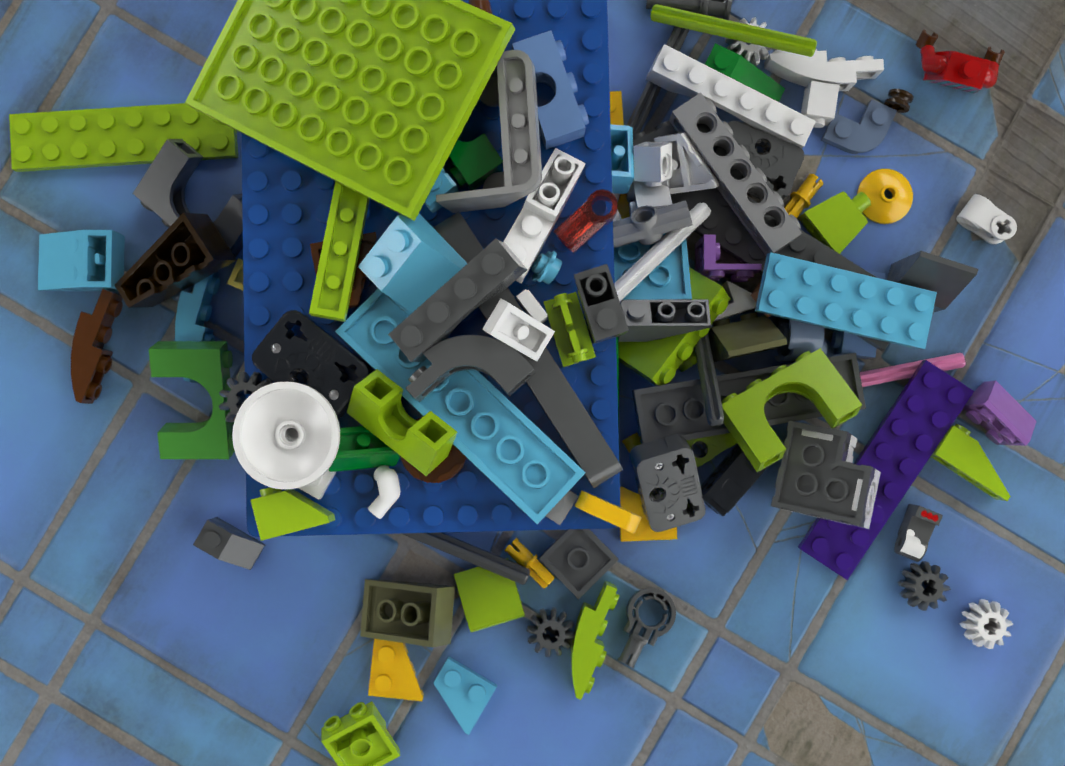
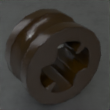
[884,89,914,113]

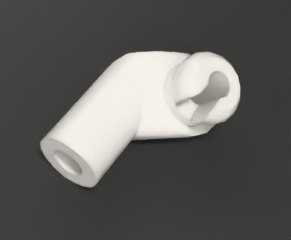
[368,465,401,519]

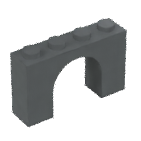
[133,139,243,258]

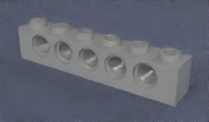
[669,92,802,256]

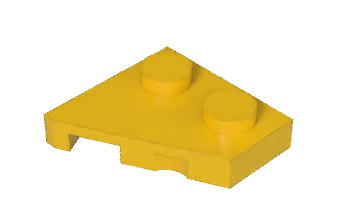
[368,639,424,701]

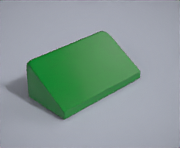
[329,426,400,472]

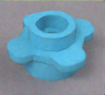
[532,251,562,284]

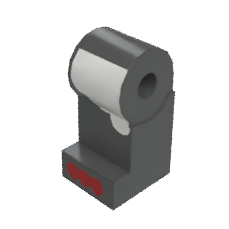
[894,504,943,562]

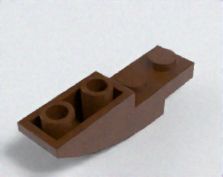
[71,289,123,404]

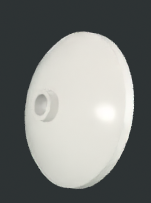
[232,382,340,489]

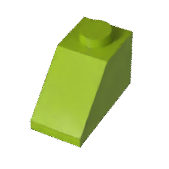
[251,487,335,541]

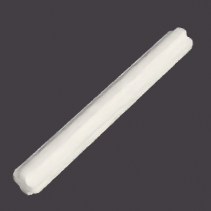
[615,203,711,302]

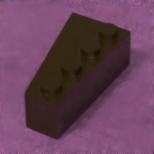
[115,212,237,308]

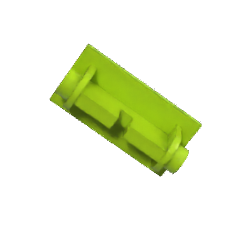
[543,292,596,367]

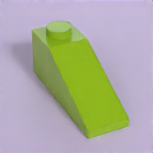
[931,424,1011,501]

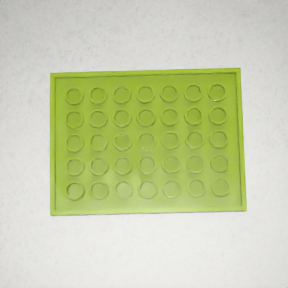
[185,0,515,221]

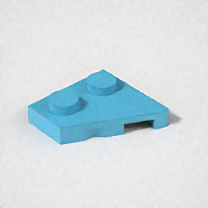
[433,656,497,735]

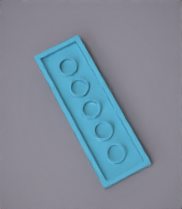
[755,252,937,350]

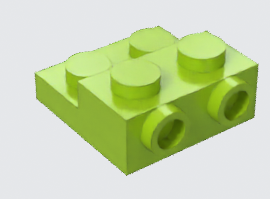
[321,701,400,766]

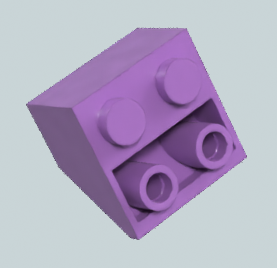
[964,380,1037,446]

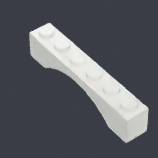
[646,44,816,148]

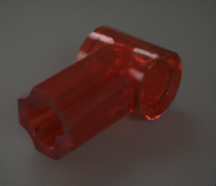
[553,189,618,254]

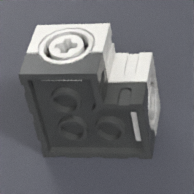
[771,421,881,529]

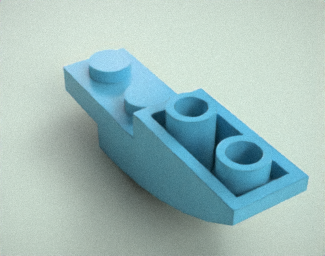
[175,272,220,383]

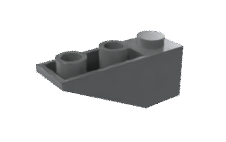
[618,299,711,342]

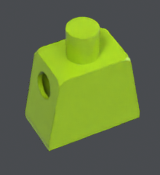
[798,191,871,254]

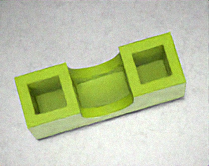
[347,369,457,476]

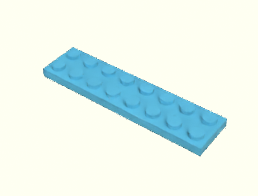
[335,288,586,524]

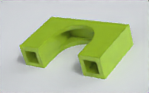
[618,267,731,386]
[721,348,862,472]

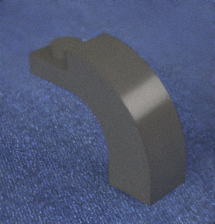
[406,335,535,402]

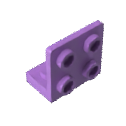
[695,234,762,282]

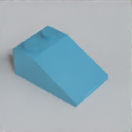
[358,214,468,313]

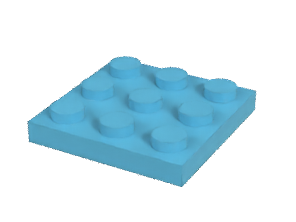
[614,233,692,300]

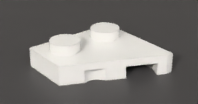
[654,132,719,194]

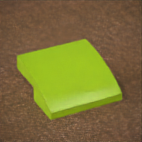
[454,558,525,633]

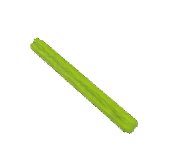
[650,4,817,57]

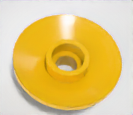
[857,169,913,224]

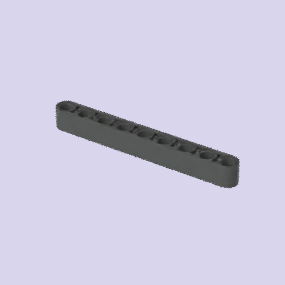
[433,211,623,488]

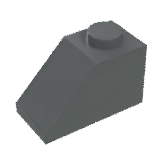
[193,517,265,570]

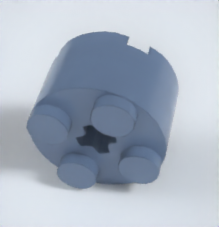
[772,317,827,362]

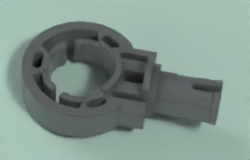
[618,588,676,669]

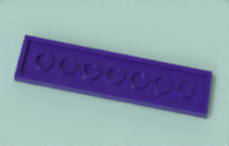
[798,360,974,580]

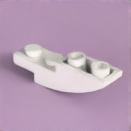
[764,49,884,91]
[504,148,586,284]

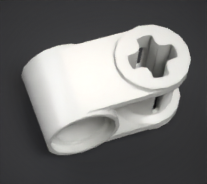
[956,194,1017,244]

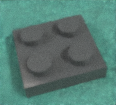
[539,529,619,600]

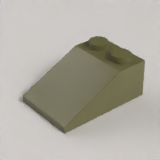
[708,312,787,362]
[360,579,455,647]

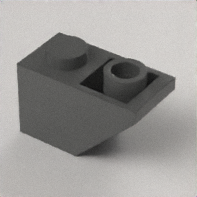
[574,264,629,344]

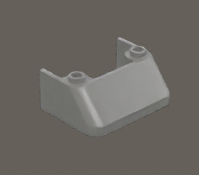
[436,50,542,213]

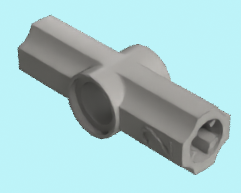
[613,200,693,248]

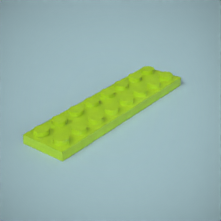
[9,103,238,172]

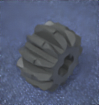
[219,371,273,422]
[898,561,951,611]
[527,607,575,657]

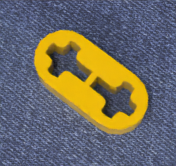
[575,490,642,533]

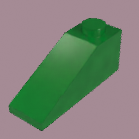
[705,43,785,102]

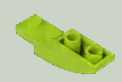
[571,581,619,700]

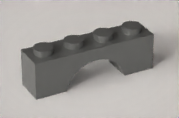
[388,239,527,362]

